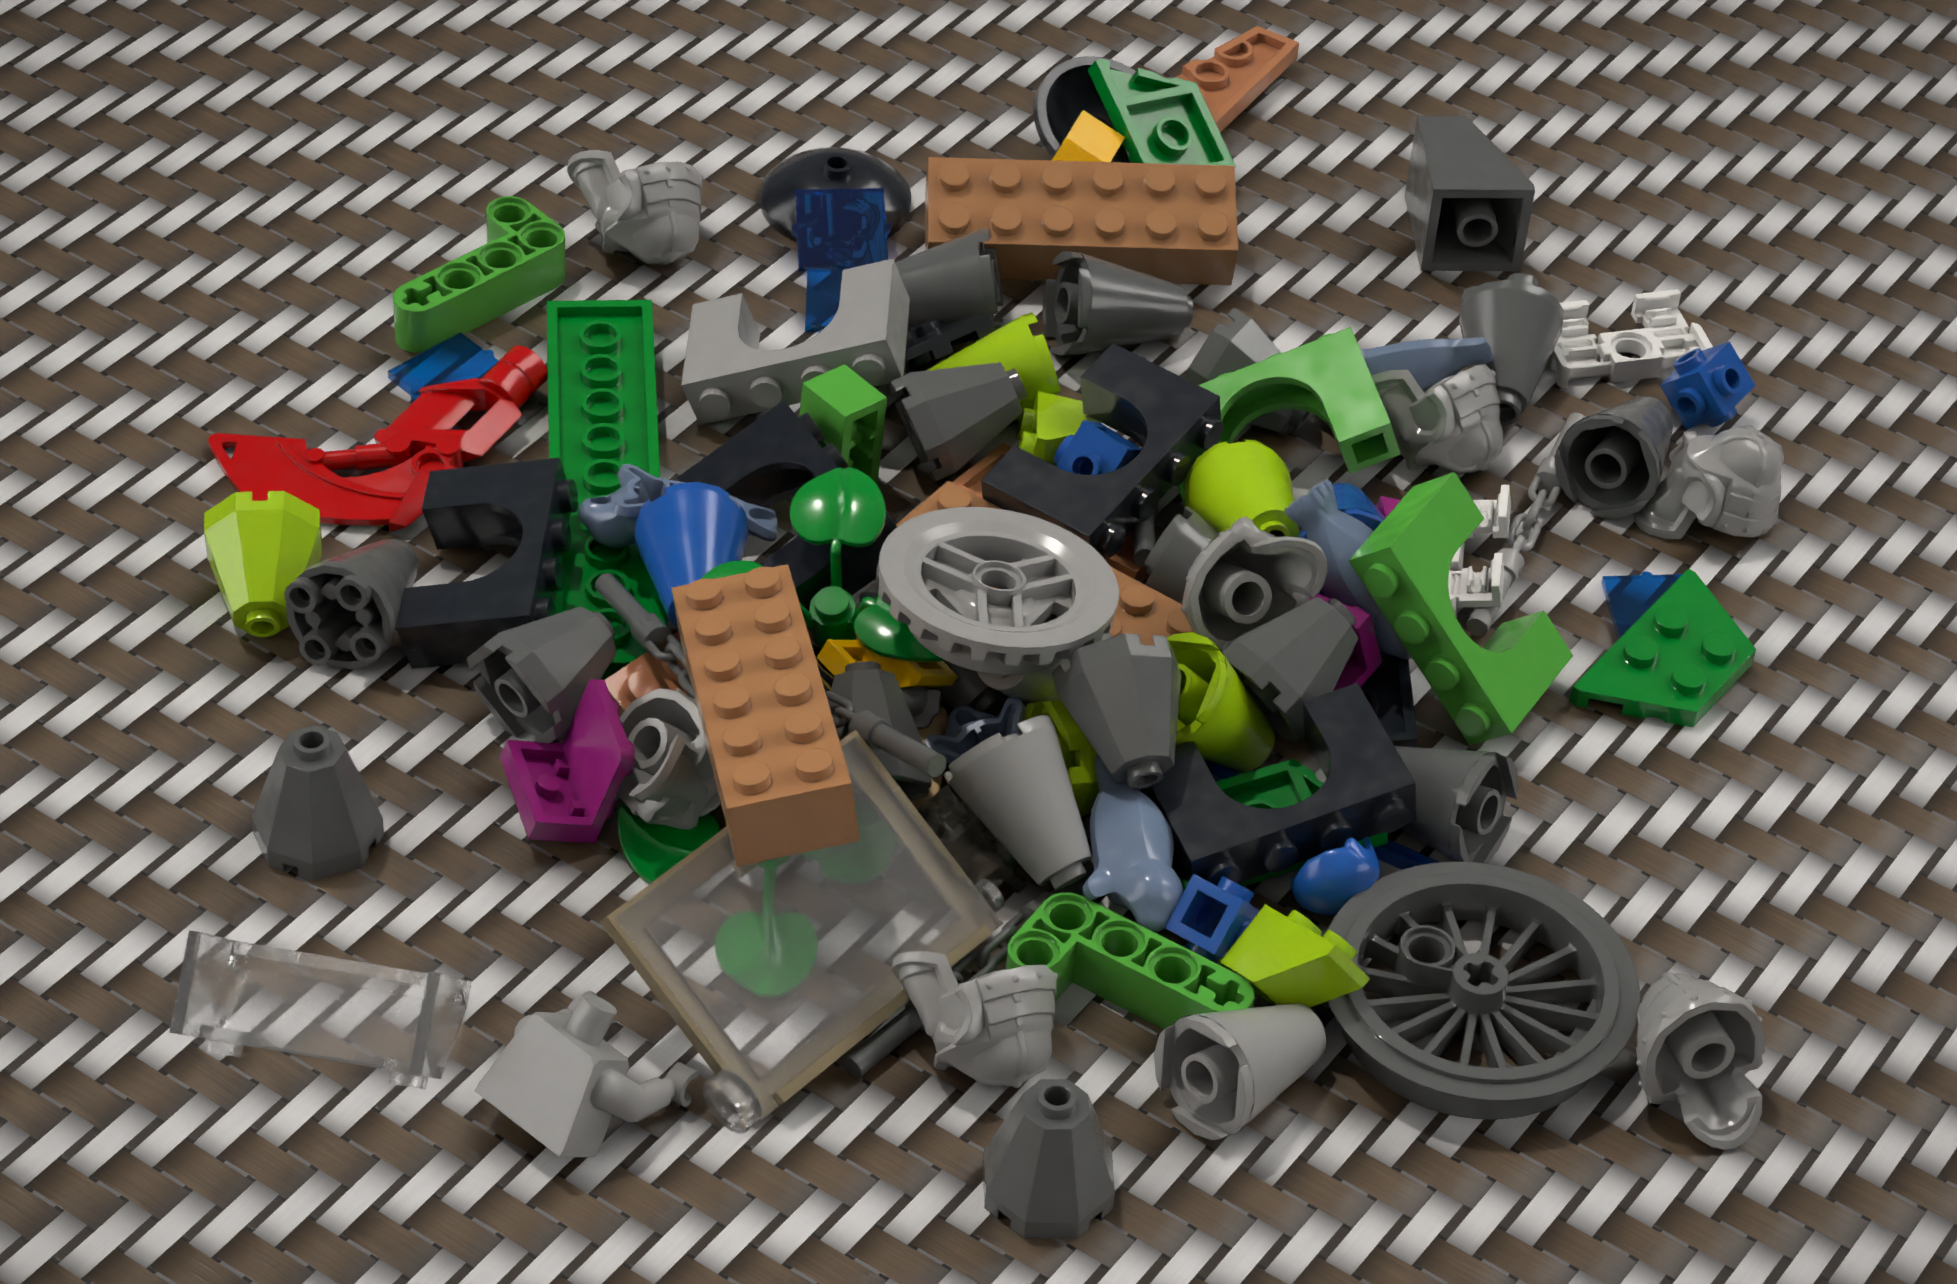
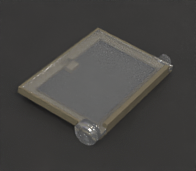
[600,729,1004,1134]

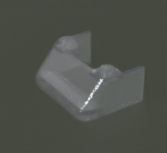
[169,930,472,1090]

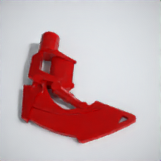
[208,345,548,532]

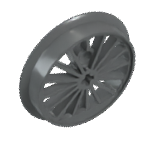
[1327,862,1640,1120]

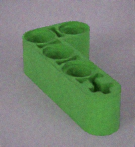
[393,196,566,353]
[1006,893,1254,1029]

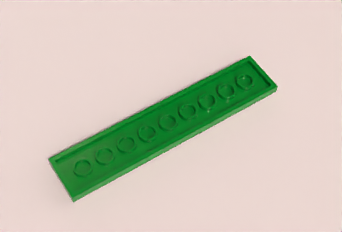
[546,300,667,680]

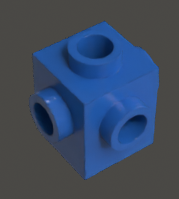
[1660,341,1755,429]
[1054,420,1142,475]
[1165,874,1260,964]

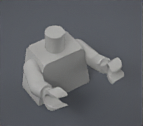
[475,991,700,1157]

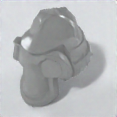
[567,150,704,267]
[1372,364,1503,475]
[1634,425,1784,539]
[1181,517,1328,648]
[618,688,721,830]
[892,951,1058,1088]
[1636,972,1765,1150]

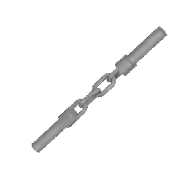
[1466,412,1585,636]

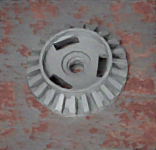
[876,507,1119,675]

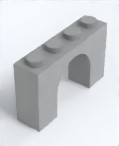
[681,259,910,425]

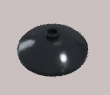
[1033,56,1136,163]
[760,147,911,250]

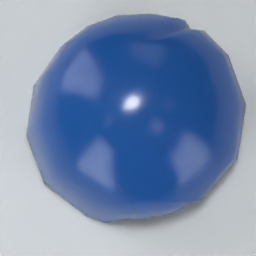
[1290,836,1380,916]

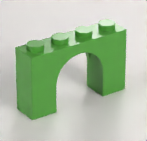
[1178,327,1401,504]
[1348,472,1573,745]

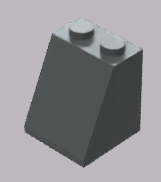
[1404,116,1535,271]

